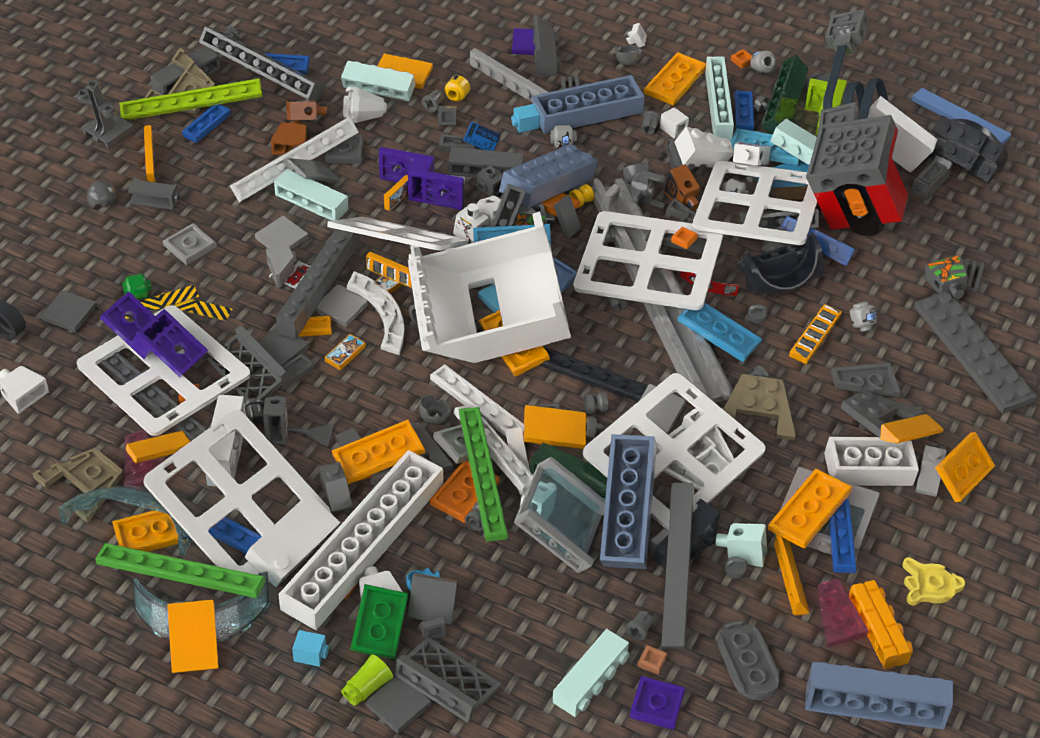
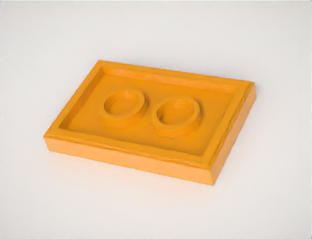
[377,53,433,89]
[523,405,586,449]
[935,432,995,502]
[112,508,187,552]
[167,600,219,673]

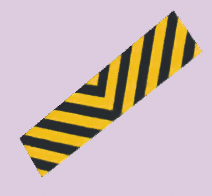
[124,285,199,319]
[161,292,233,321]

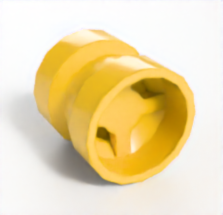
[569,184,595,208]

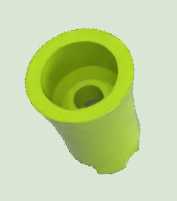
[341,655,393,706]

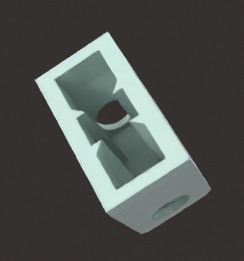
[716,523,767,567]

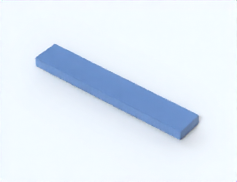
[911,88,1011,146]

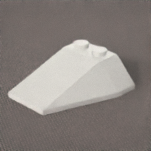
[656,408,738,491]

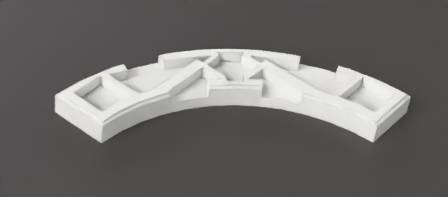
[347,272,404,355]

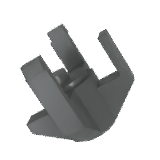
[630,170,666,209]

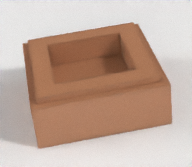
[638,645,668,675]

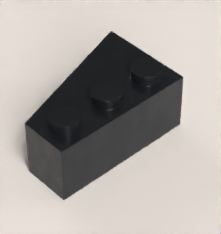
[654,498,720,570]

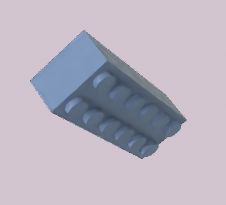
[532,75,644,134]
[499,144,598,208]
[600,434,657,569]
[805,662,953,730]

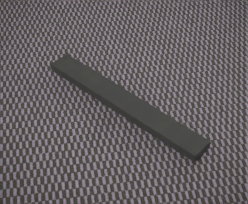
[99,352,207,442]
[662,483,694,649]

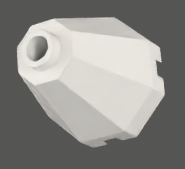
[343,86,387,123]

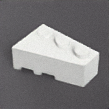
[675,126,734,168]

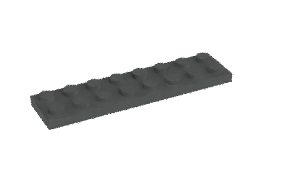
[914,291,1037,414]

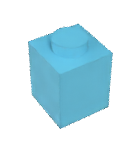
[511,104,540,133]
[292,630,329,667]

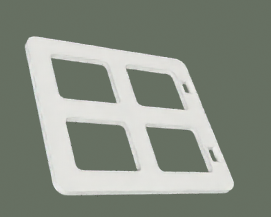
[693,161,817,245]
[573,211,724,310]
[327,217,469,250]
[77,305,250,436]
[583,373,765,530]
[144,410,331,575]

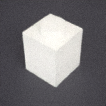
[660,107,689,138]

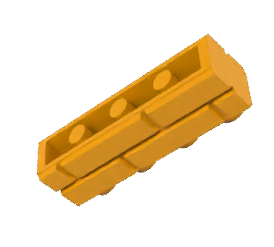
[848,580,913,669]

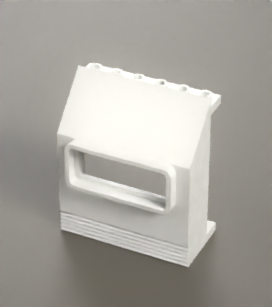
[408,212,571,363]

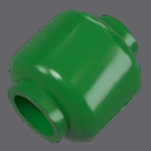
[122,274,152,300]

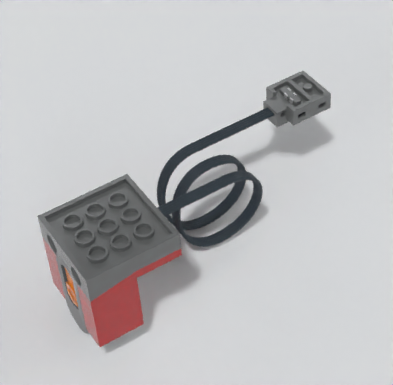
[806,9,908,236]

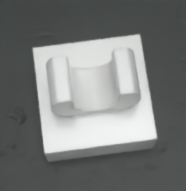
[626,23,647,47]

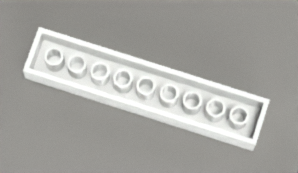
[278,450,443,630]

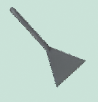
[263,423,335,447]

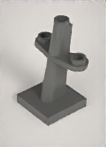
[76,80,134,148]

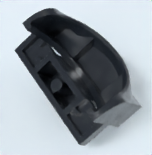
[931,115,1008,184]
[736,233,825,297]

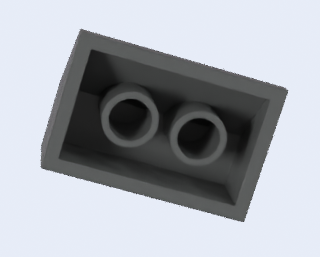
[533,15,560,76]

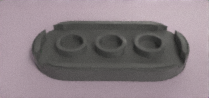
[717,621,780,700]

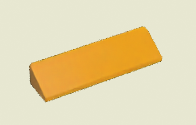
[880,414,943,443]
[774,534,810,616]

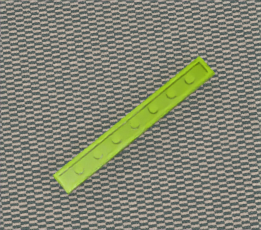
[119,78,263,120]

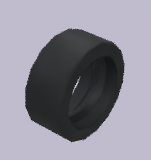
[0,301,26,340]

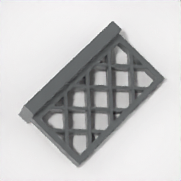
[207,325,293,401]
[394,637,502,723]

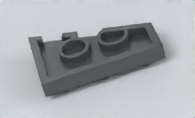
[831,363,901,398]

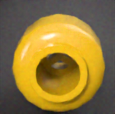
[445,75,470,102]

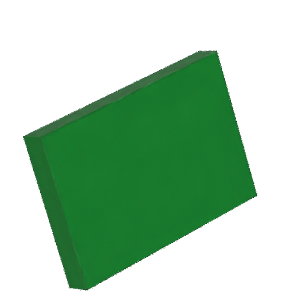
[350,584,409,660]

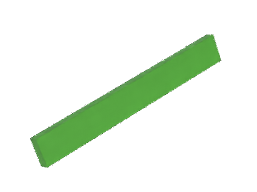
[459,407,508,542]
[95,543,266,598]

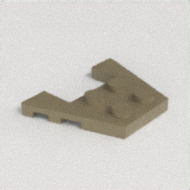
[144,48,215,114]
[718,374,795,441]
[33,448,124,523]

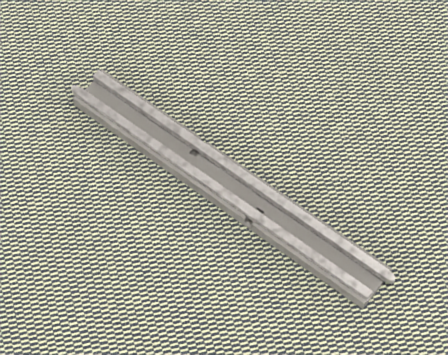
[591,178,733,403]

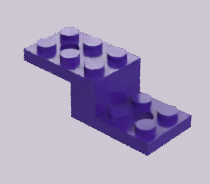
[379,147,464,210]
[100,291,208,378]

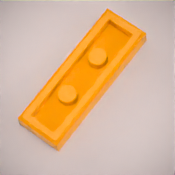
[126,431,190,463]

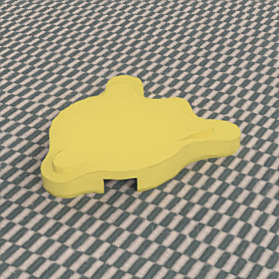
[902,557,965,606]

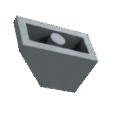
[320,462,353,514]

